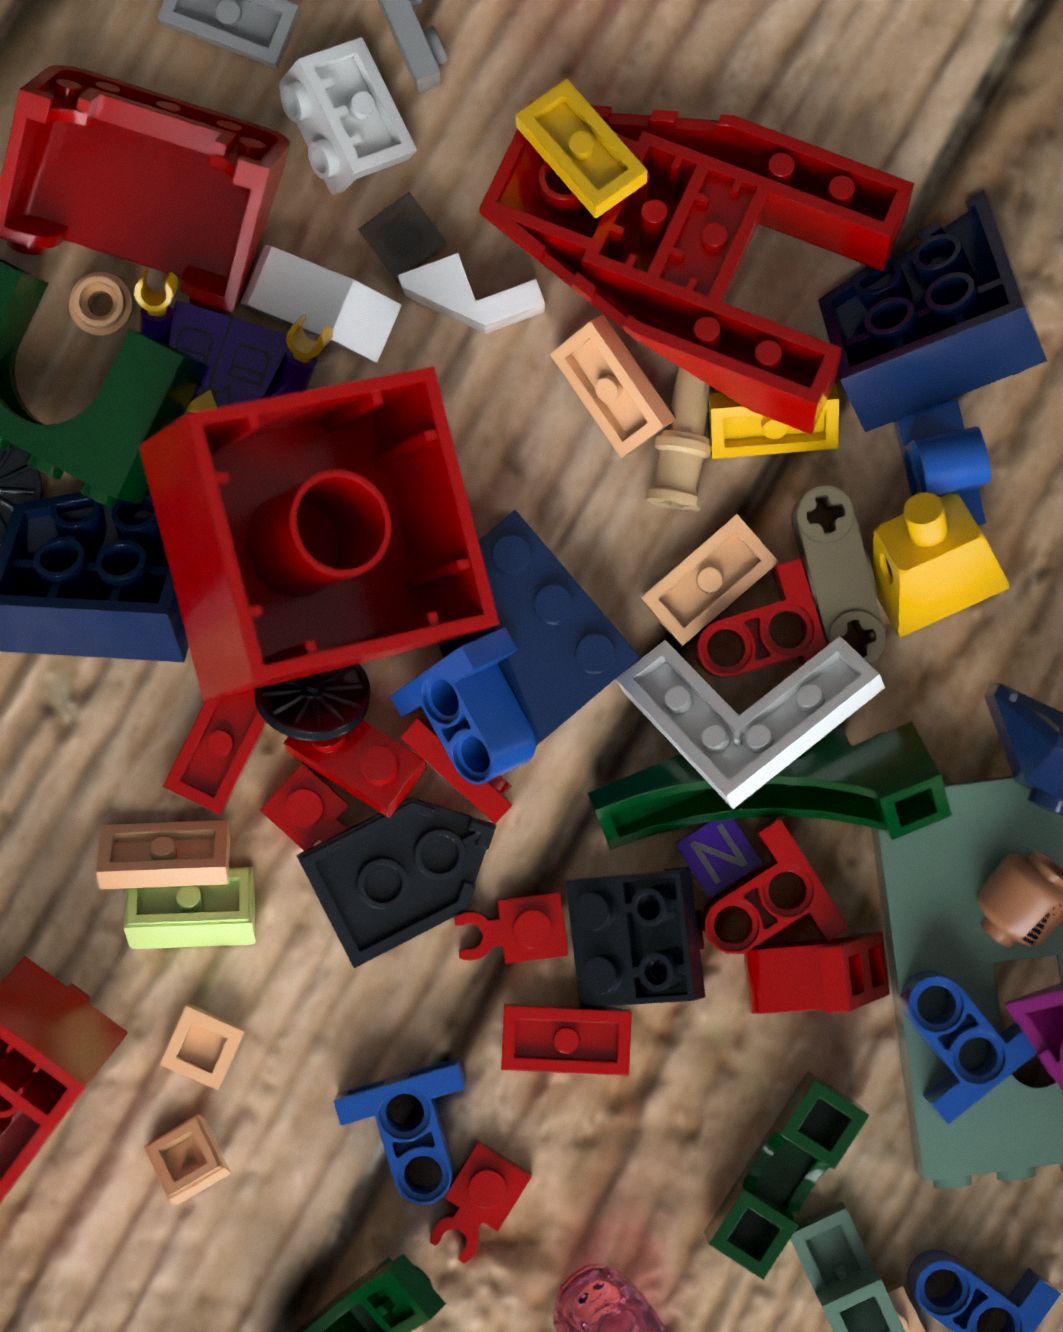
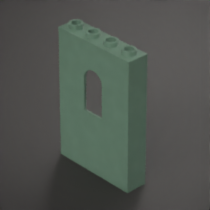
[871,776,1063,1189]

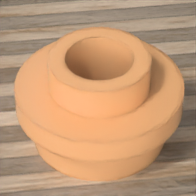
[69,272,133,336]

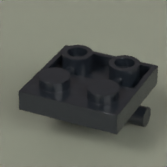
[566,866,706,1008]

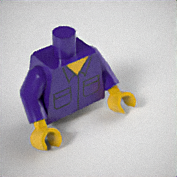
[134,269,333,415]

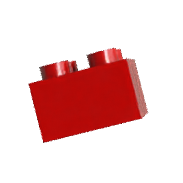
[138,366,499,701]

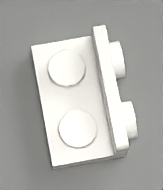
[279,37,418,195]

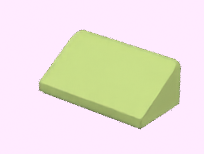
[124,867,256,949]

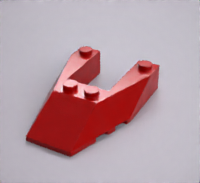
[479,101,914,435]

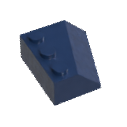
[818,189,1047,433]
[0,488,189,662]
[438,510,641,776]

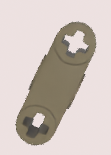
[791,485,886,664]

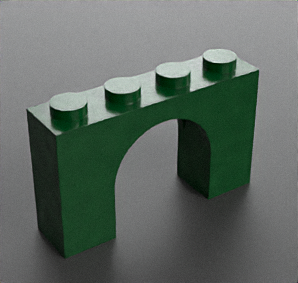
[0,258,208,507]

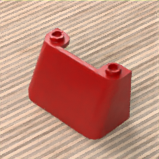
[0,65,290,313]

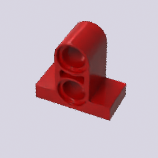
[694,558,827,678]
[701,817,850,954]
[743,931,890,1014]

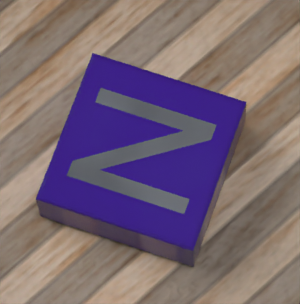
[674,819,763,898]

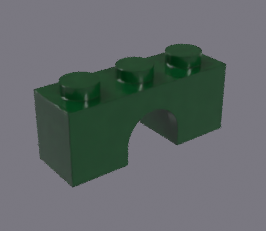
[704,1071,870,1280]

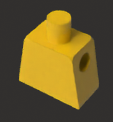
[873,492,1010,638]

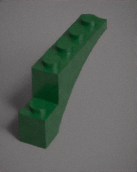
[588,721,952,850]

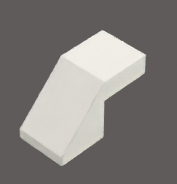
[241,245,402,363]
[398,253,545,334]

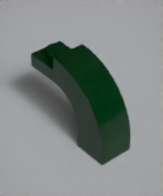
[295,1254,446,1332]

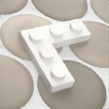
[616,636,885,809]

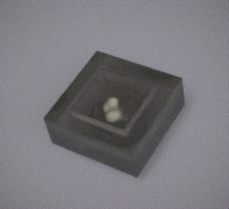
[358,192,448,284]

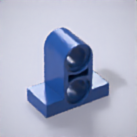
[894,399,991,526]
[389,627,536,785]
[900,971,1037,1125]
[333,1057,466,1205]
[907,1249,1061,1332]

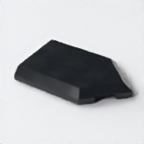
[296,797,497,968]

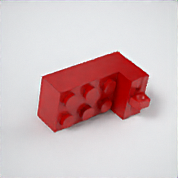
[0,956,128,1204]

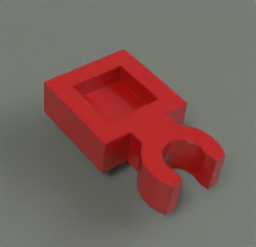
[260,763,354,851]
[454,891,568,964]
[430,1140,532,1263]

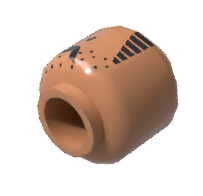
[976,849,1063,948]

